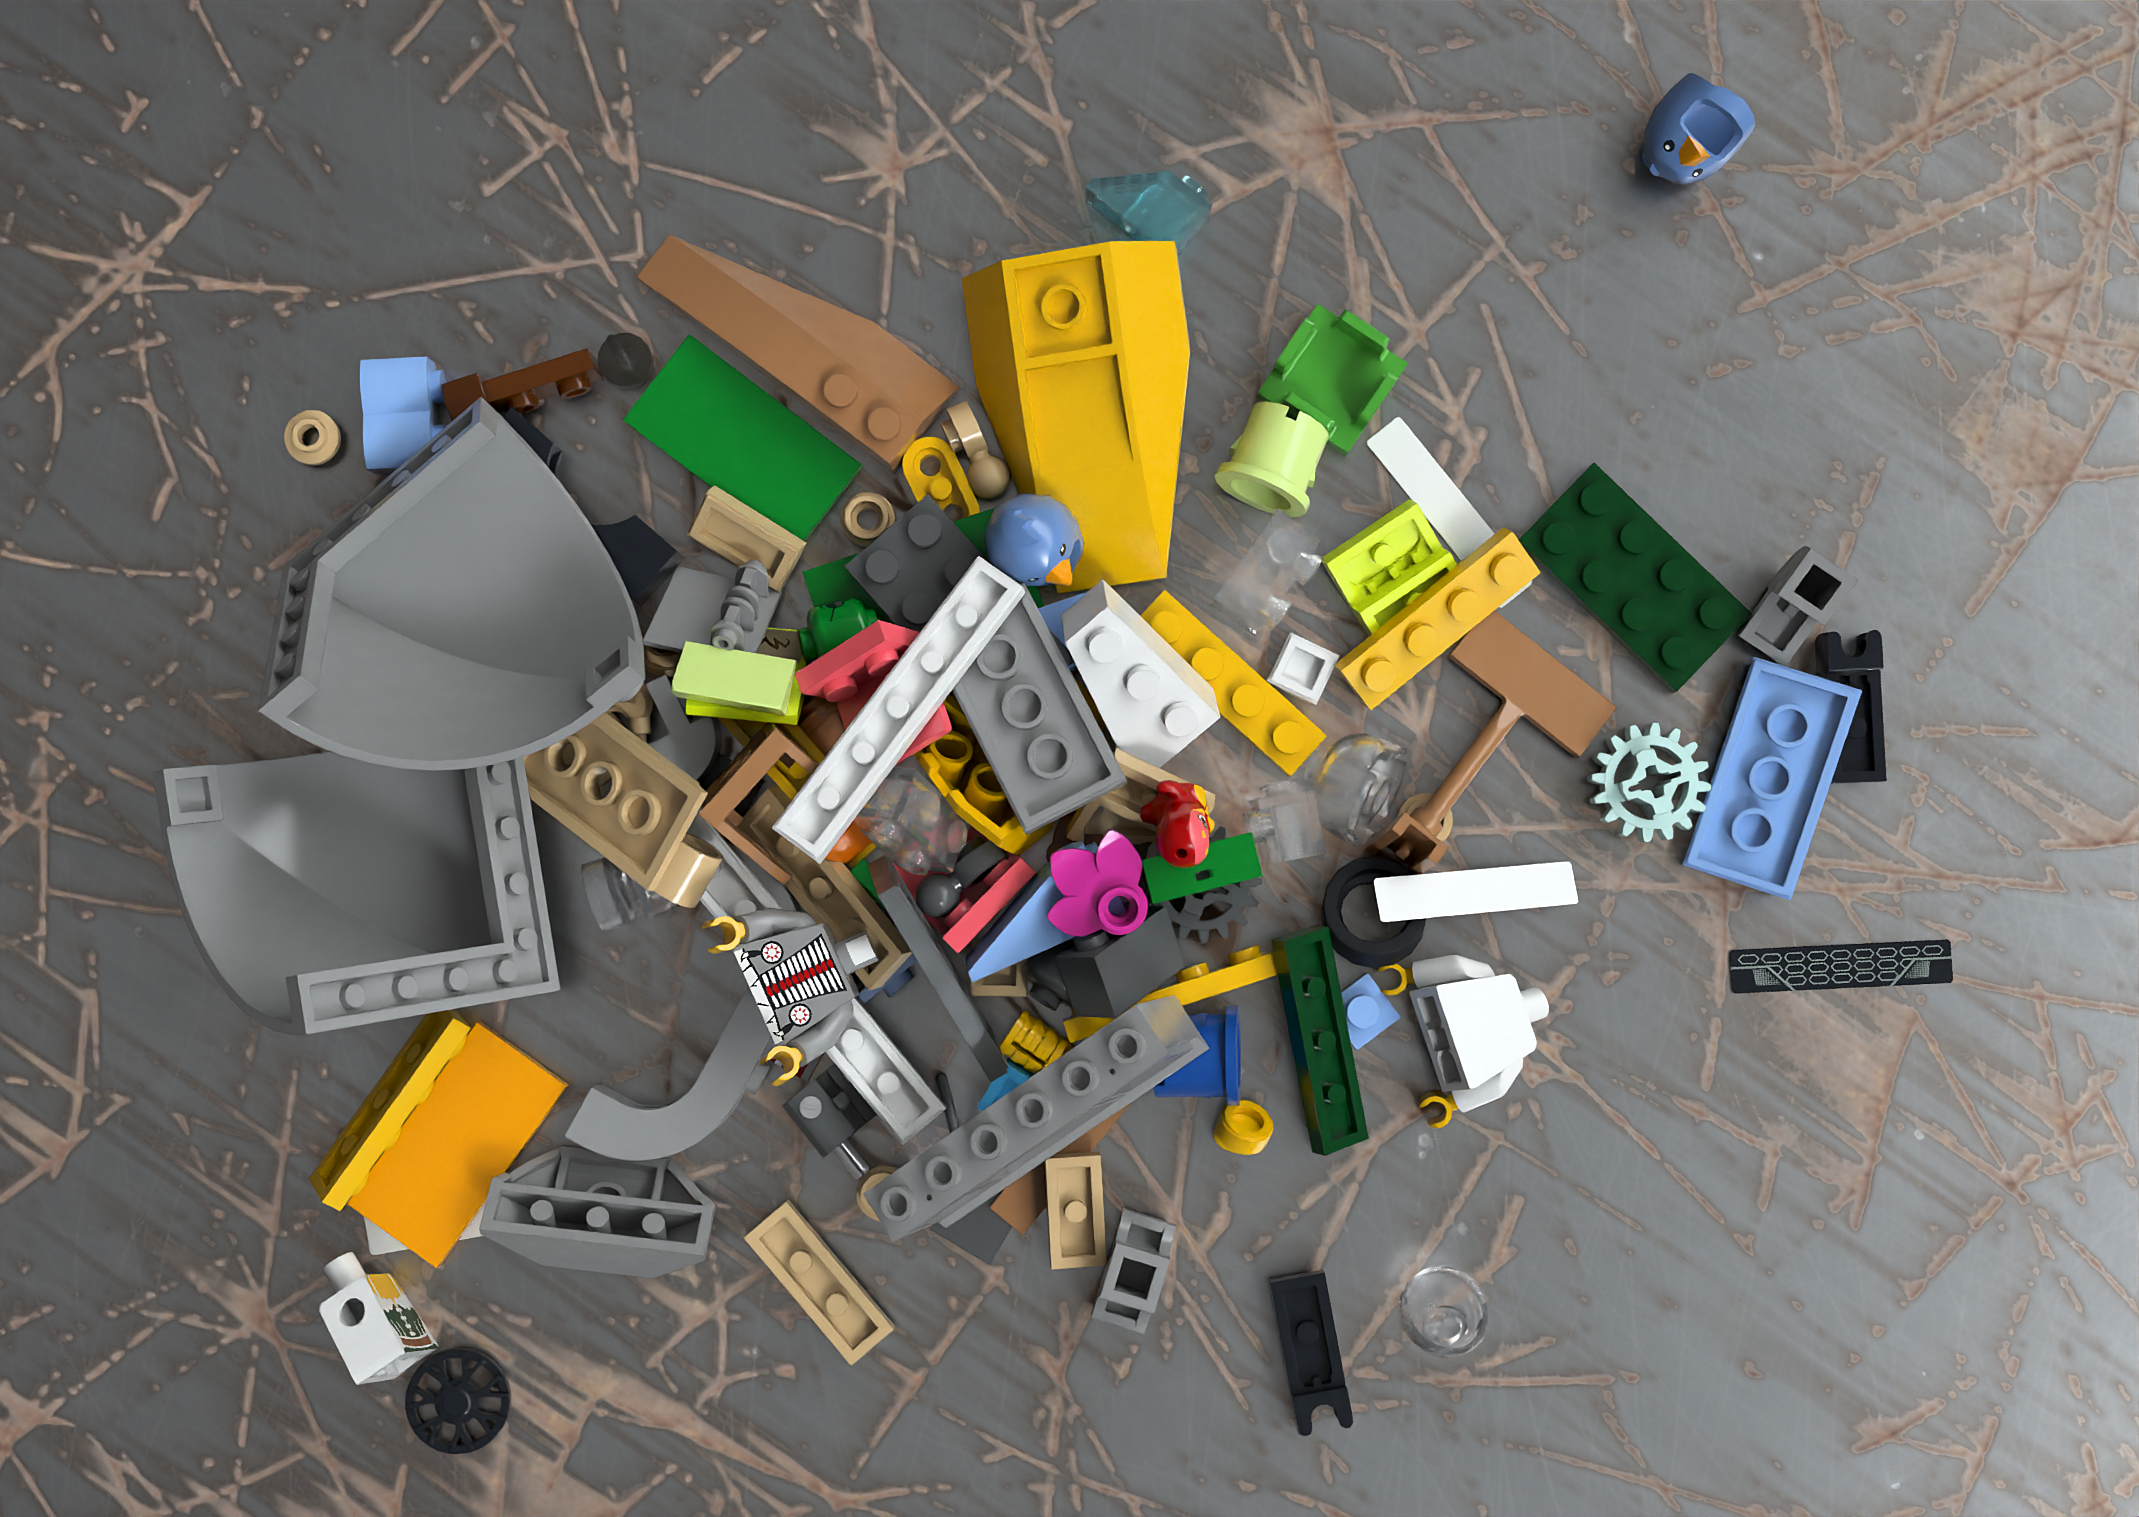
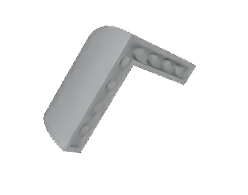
[258,397,645,771]
[153,751,560,1035]

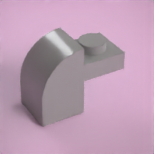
[1737,546,1858,666]
[646,674,722,783]

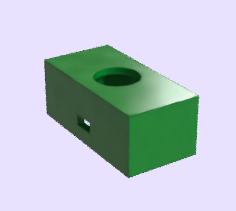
[1141,832,1263,904]

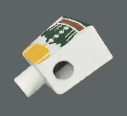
[319,1252,439,1385]

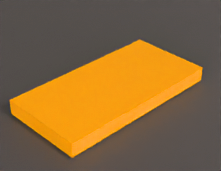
[347,1021,569,1268]

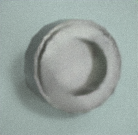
[598,333,654,390]

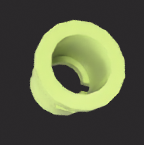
[1214,402,1329,517]

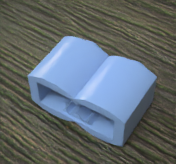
[360,356,446,475]

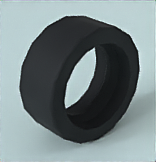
[1321,856,1426,968]

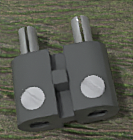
[782,1063,901,1179]

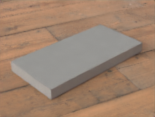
[952,582,1127,835]

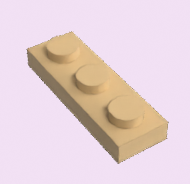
[744,1199,895,1366]

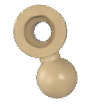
[940,400,1010,499]

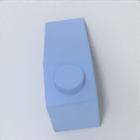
[965,841,1126,982]

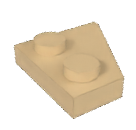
[1066,748,1215,845]

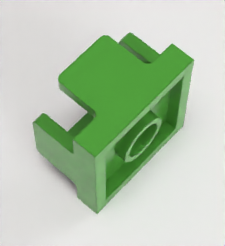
[1256,304,1408,456]

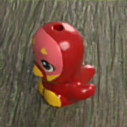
[1140,780,1215,868]

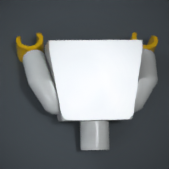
[1377,955,1549,1128]

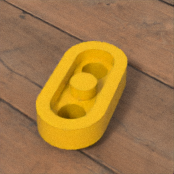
[902,437,980,518]

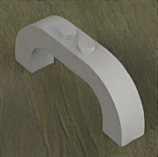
[564,841,802,1161]

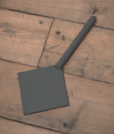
[930,1072,1012,1265]

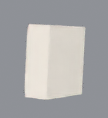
[1267,632,1339,706]

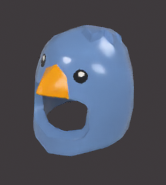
[1641,73,1755,185]
[984,493,1084,587]

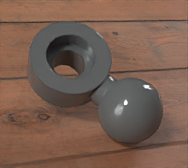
[916,836,1009,918]

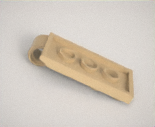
[523,713,723,908]

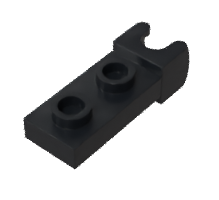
[1815,630,1887,784]
[1269,1270,1354,1436]

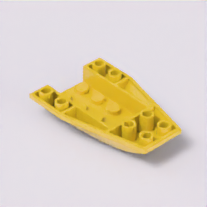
[961,241,1190,594]

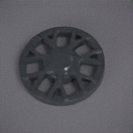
[405,1348,512,1454]

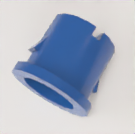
[1154,1005,1241,1106]

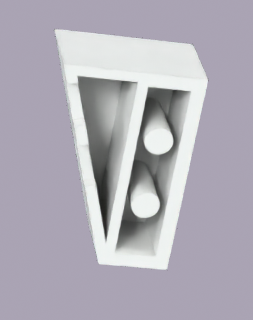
[1062,579,1220,768]

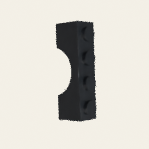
[503,407,685,606]

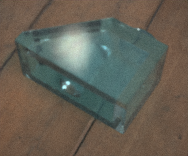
[1085,171,1212,257]

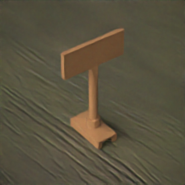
[1365,610,1617,875]

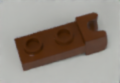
[441,348,603,421]

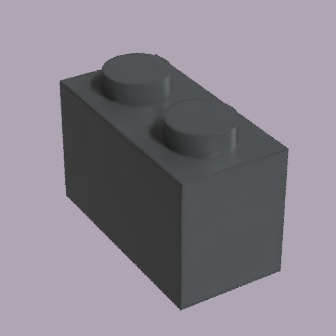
[1055,902,1186,1018]

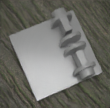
[643,560,782,653]

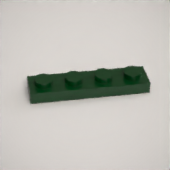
[1271,925,1369,1156]

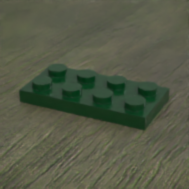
[1518,463,1752,693]

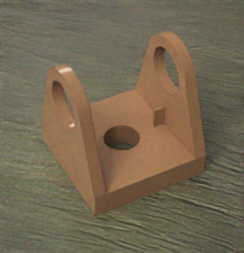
[698,722,820,885]

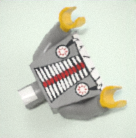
[702,908,879,1086]

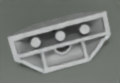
[479,1146,715,1278]

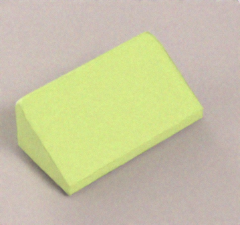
[670,641,797,716]

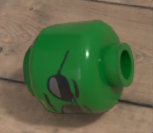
[797,598,878,662]

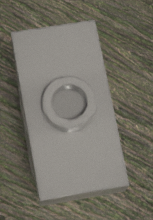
[1091,1208,1177,1334]

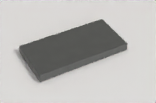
[868,855,1008,1082]

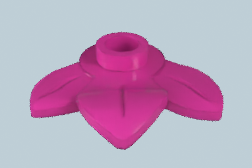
[1047,829,1148,937]

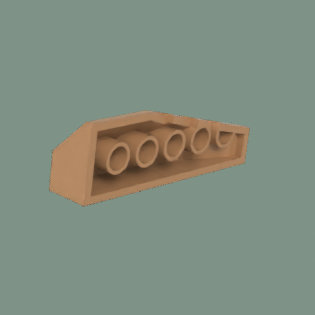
[637,234,960,474]

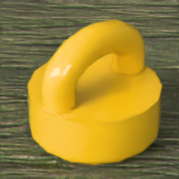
[1213,1100,1274,1155]

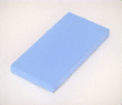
[1683,657,1862,901]

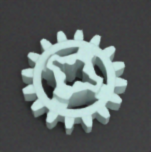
[1587,723,1711,843]

